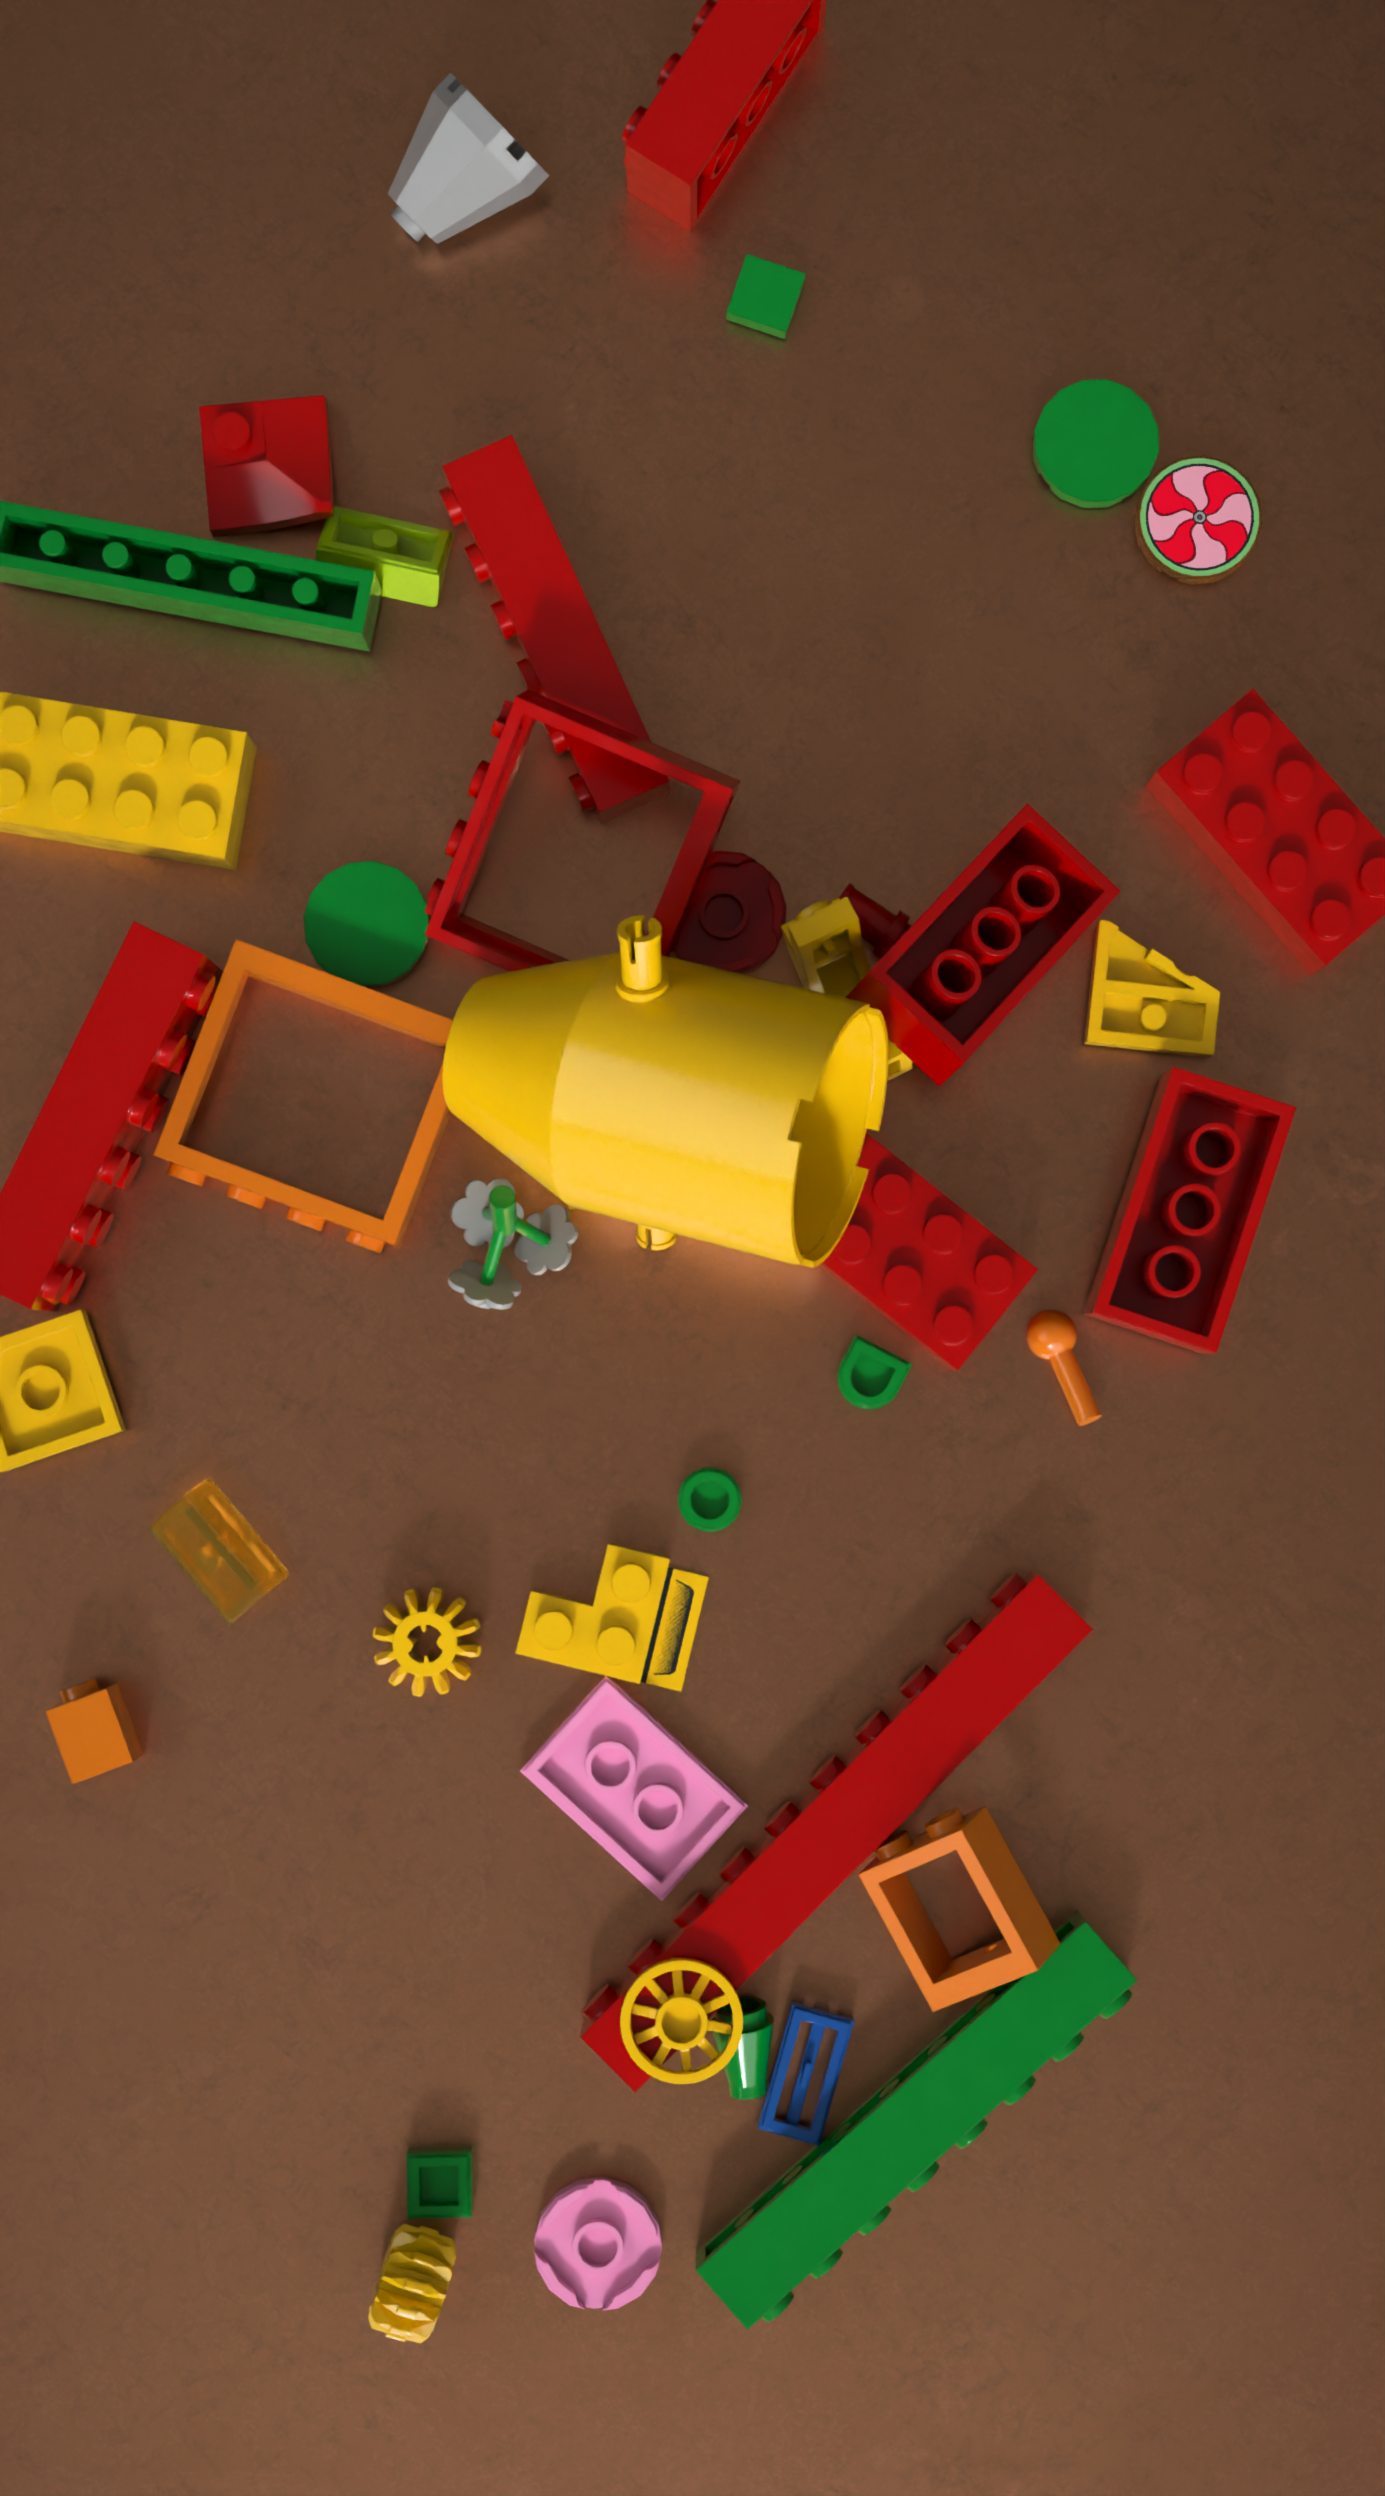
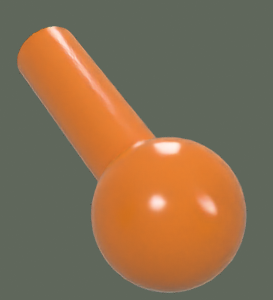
[1026,1310,1102,1426]

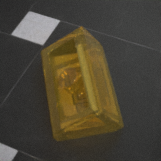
[148,1479,289,1625]

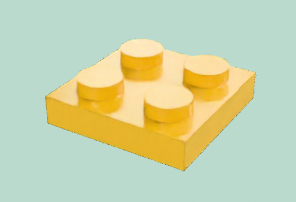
[0,1309,126,1472]

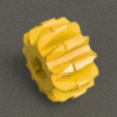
[372,1586,482,1697]
[368,2224,456,2344]

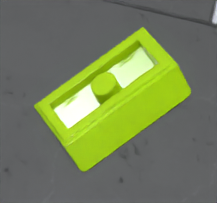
[316,506,454,607]

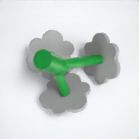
[448,1178,579,1310]

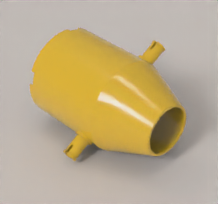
[442,915,889,1268]

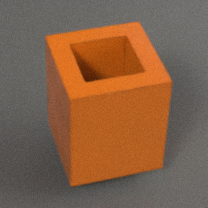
[45,1678,144,1784]

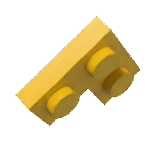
[515,1543,671,1684]

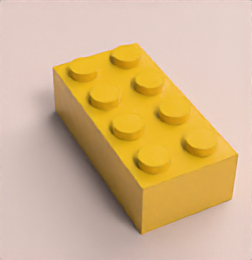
[0,691,257,871]

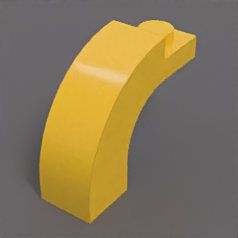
[781,897,913,1081]

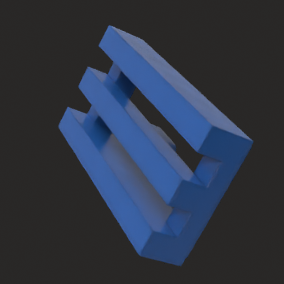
[757,1999,854,2146]

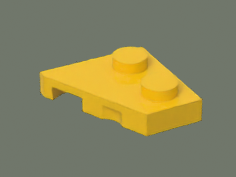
[1084,920,1220,1058]

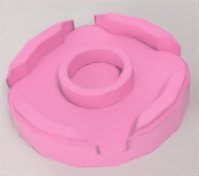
[534,2176,662,2311]

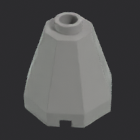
[388,72,549,244]

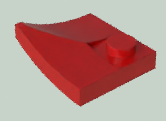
[199,395,334,537]

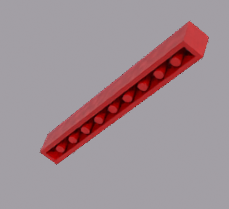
[580,1571,1093,2093]

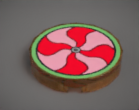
[1134,455,1263,585]

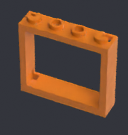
[153,939,453,1254]

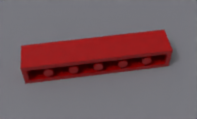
[438,435,670,824]

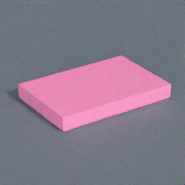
[520,1676,748,1901]

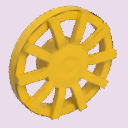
[620,1958,743,2084]

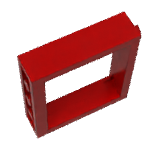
[424,689,741,972]

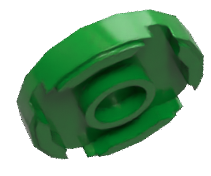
[1032,379,1159,508]
[303,861,430,988]

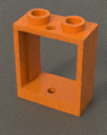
[858,1806,1061,2012]

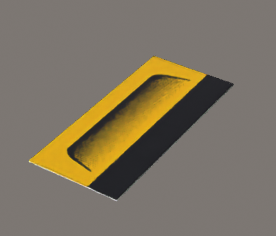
[641,1567,709,1692]

